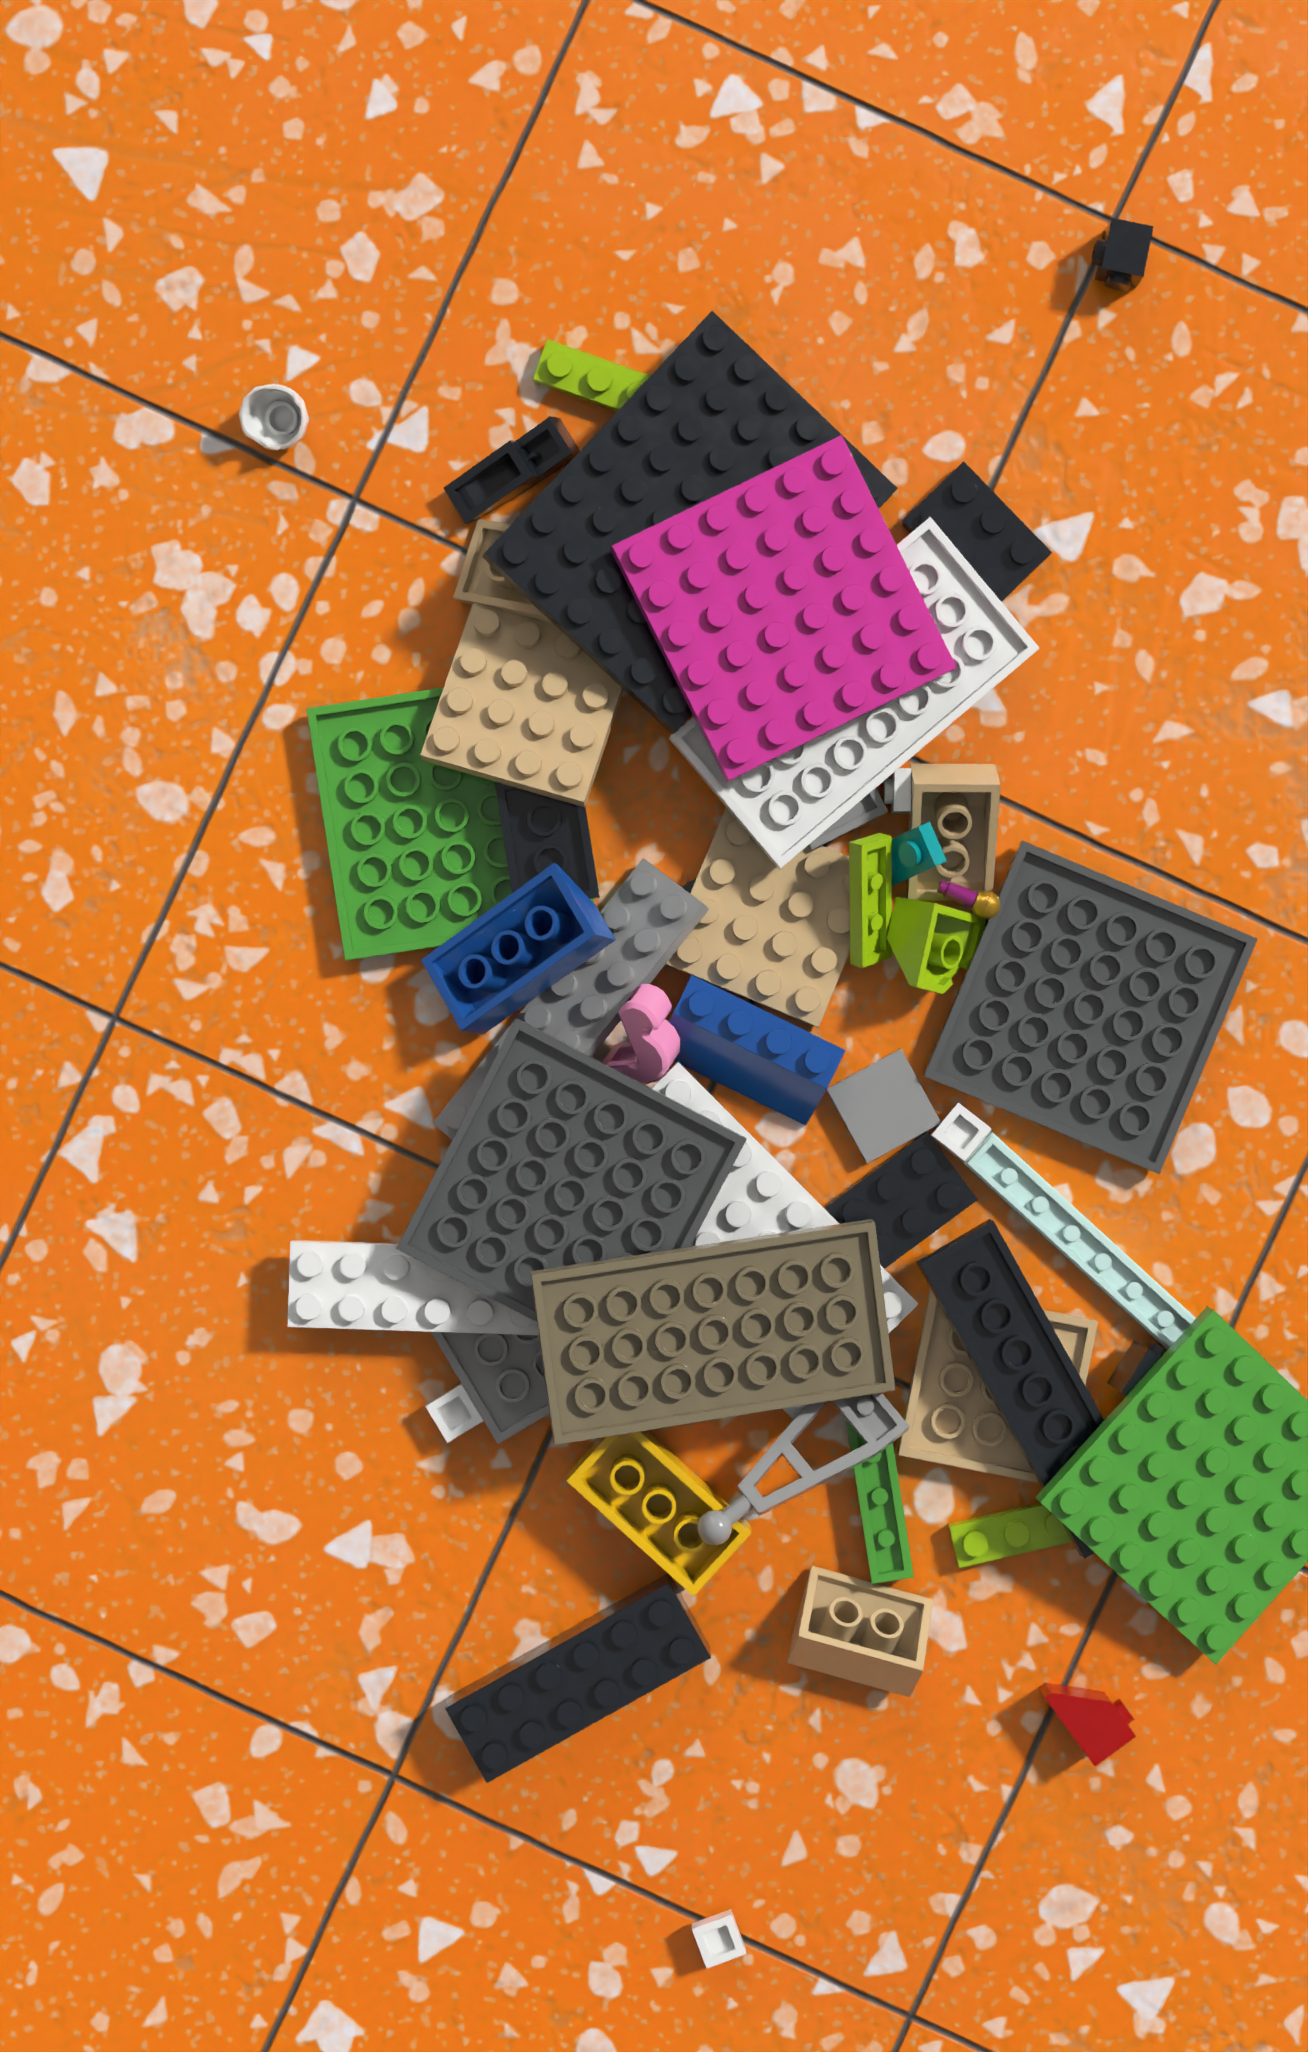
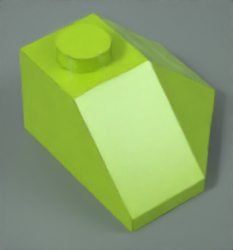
[887,897,987,994]

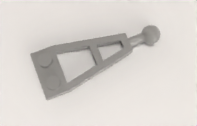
[697,1393,910,1545]

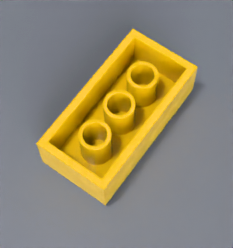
[567,1430,752,1596]

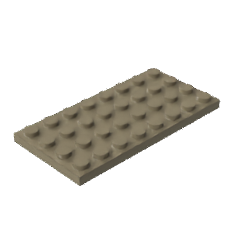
[530,1219,895,1445]

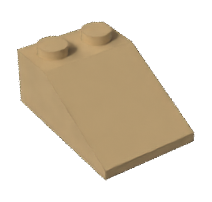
[453,519,554,625]
[907,764,1001,901]

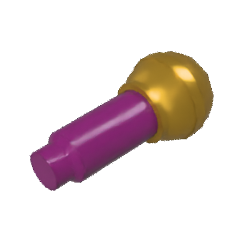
[937,880,1000,920]

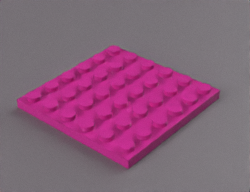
[610,435,957,783]

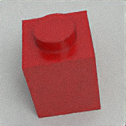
[1039,1682,1136,1766]

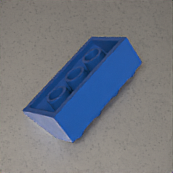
[421,863,616,1035]
[669,975,846,1126]

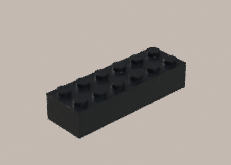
[445,1574,711,1783]

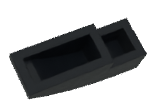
[444,416,580,524]

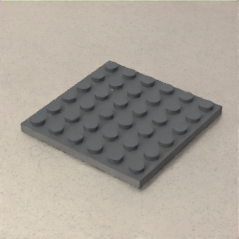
[923,841,1257,1174]
[396,1018,747,1322]

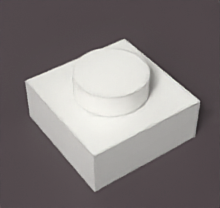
[883,768,911,814]
[931,1103,991,1164]
[425,1383,484,1443]
[692,1909,746,1969]

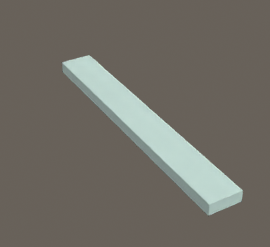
[962,1132,1196,1350]

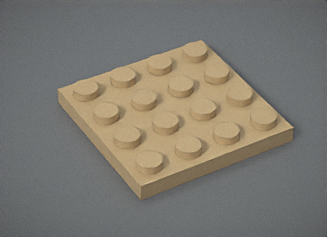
[420,602,624,807]
[665,807,850,1028]
[897,1288,1098,1483]

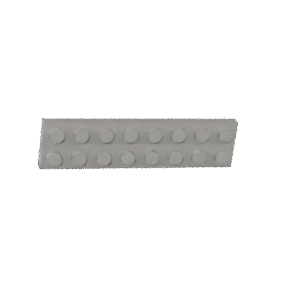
[433,858,709,1140]

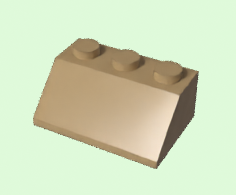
[787,1565,933,1697]

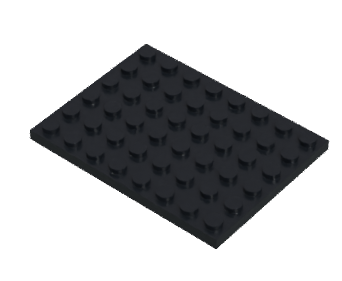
[482,311,898,734]

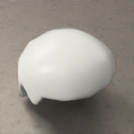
[239,384,309,451]

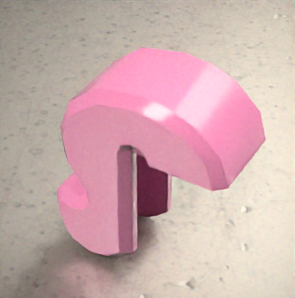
[602,984,680,1085]

